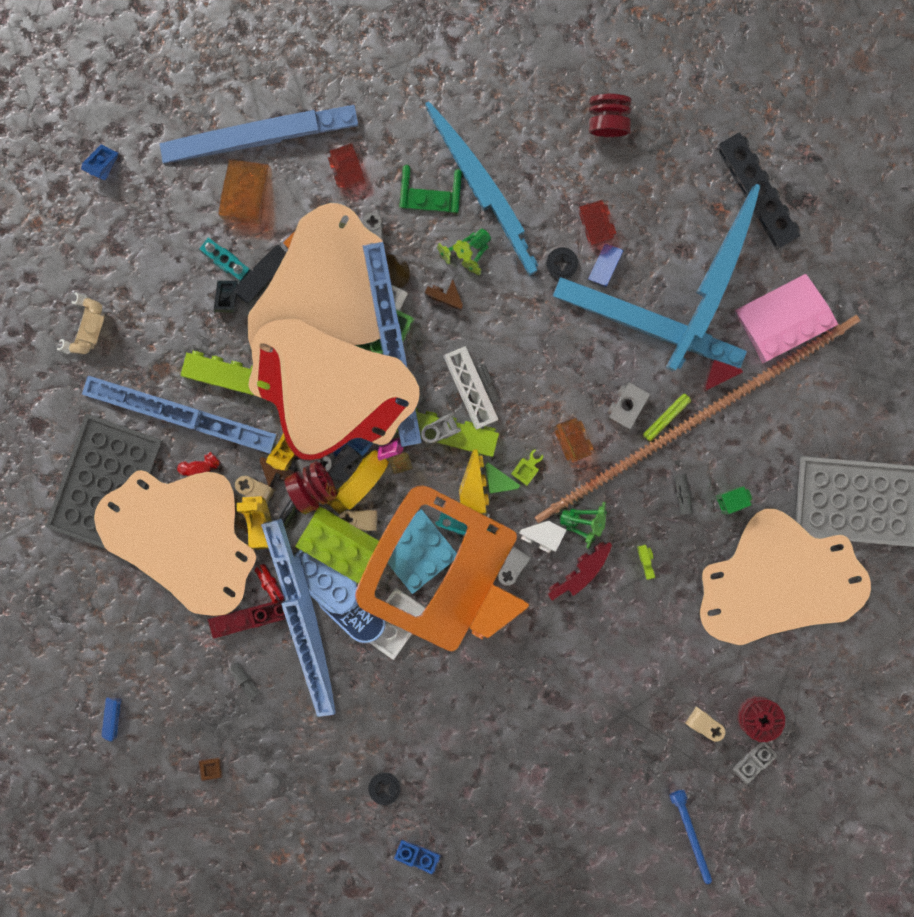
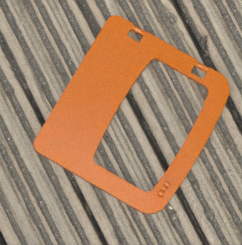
[355,485,517,651]

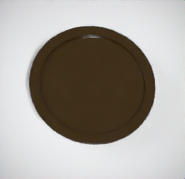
[386,254,410,288]

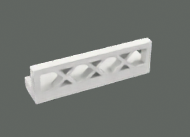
[443,346,498,429]

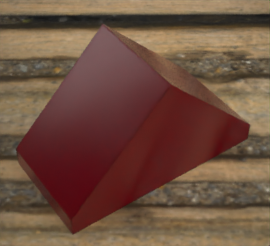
[703,360,743,392]

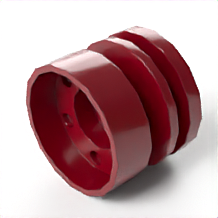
[589,93,631,137]
[285,461,337,515]
[737,696,785,742]

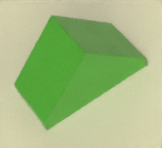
[485,462,521,494]

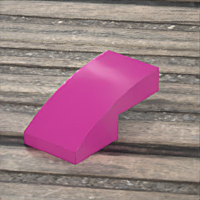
[377,437,404,461]

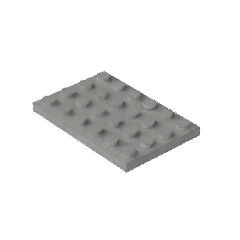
[795,456,914,547]

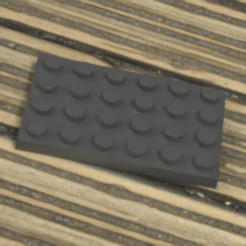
[45,413,163,549]

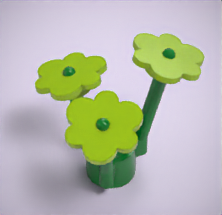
[437,228,491,275]

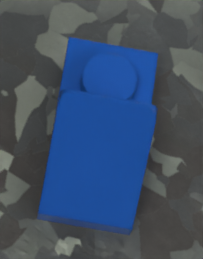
[81,144,119,180]

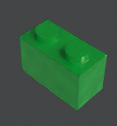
[716,486,752,514]

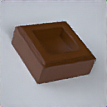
[199,757,222,781]

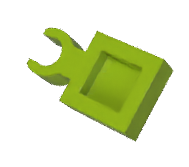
[511,449,543,486]
[636,544,655,580]

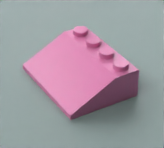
[735,274,838,364]

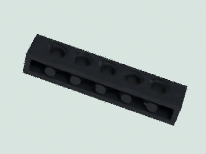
[716,132,801,251]

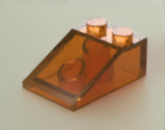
[218,159,269,224]
[553,418,594,465]

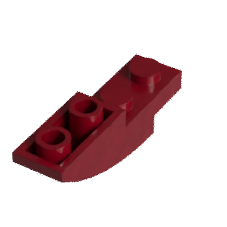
[547,541,612,601]
[207,598,286,639]

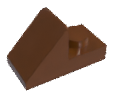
[424,279,463,311]
[260,457,295,487]

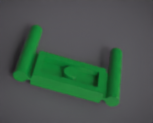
[399,165,462,213]

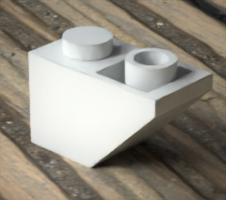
[519,521,566,553]

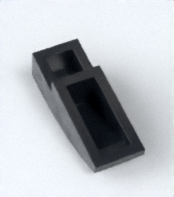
[233,244,287,304]

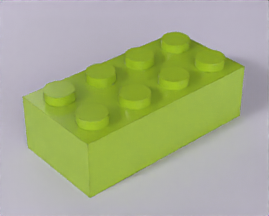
[295,506,379,584]

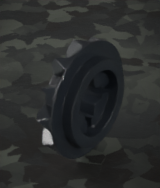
[546,247,578,279]
[368,772,401,805]

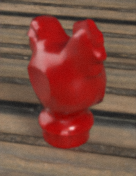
[177,451,221,476]

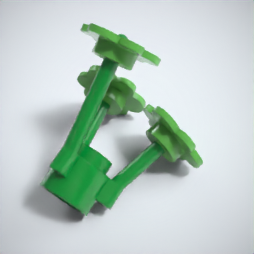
[560,502,607,549]

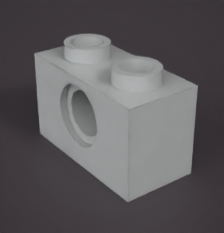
[607,383,650,430]

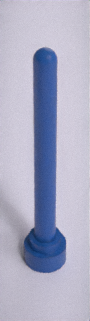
[669,790,712,884]

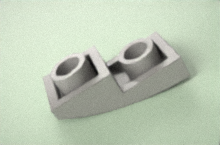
[732,742,777,784]

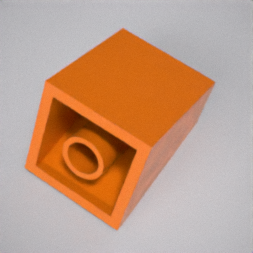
[470,584,529,639]

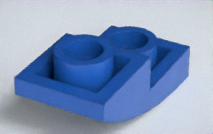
[394,840,441,874]

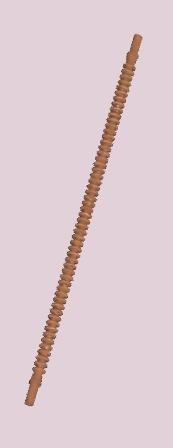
[534,315,860,524]

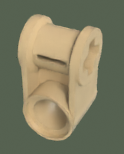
[235,476,275,504]
[339,510,377,531]
[685,707,725,741]

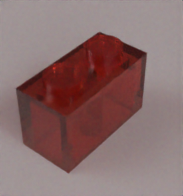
[578,200,616,248]

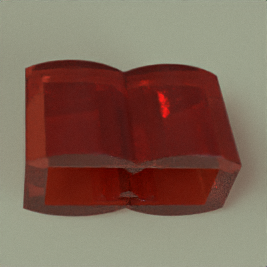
[327,143,366,191]

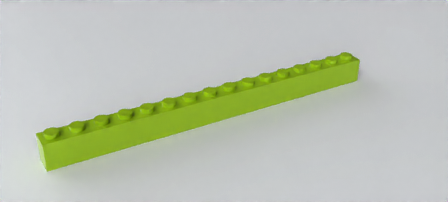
[180,350,499,457]

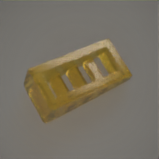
[388,452,413,474]

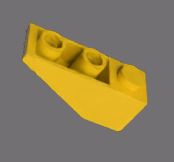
[459,449,489,513]

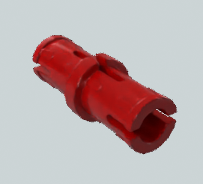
[254,564,284,604]

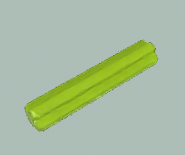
[643,393,691,441]

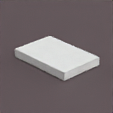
[369,587,425,660]

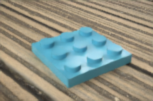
[387,509,457,594]

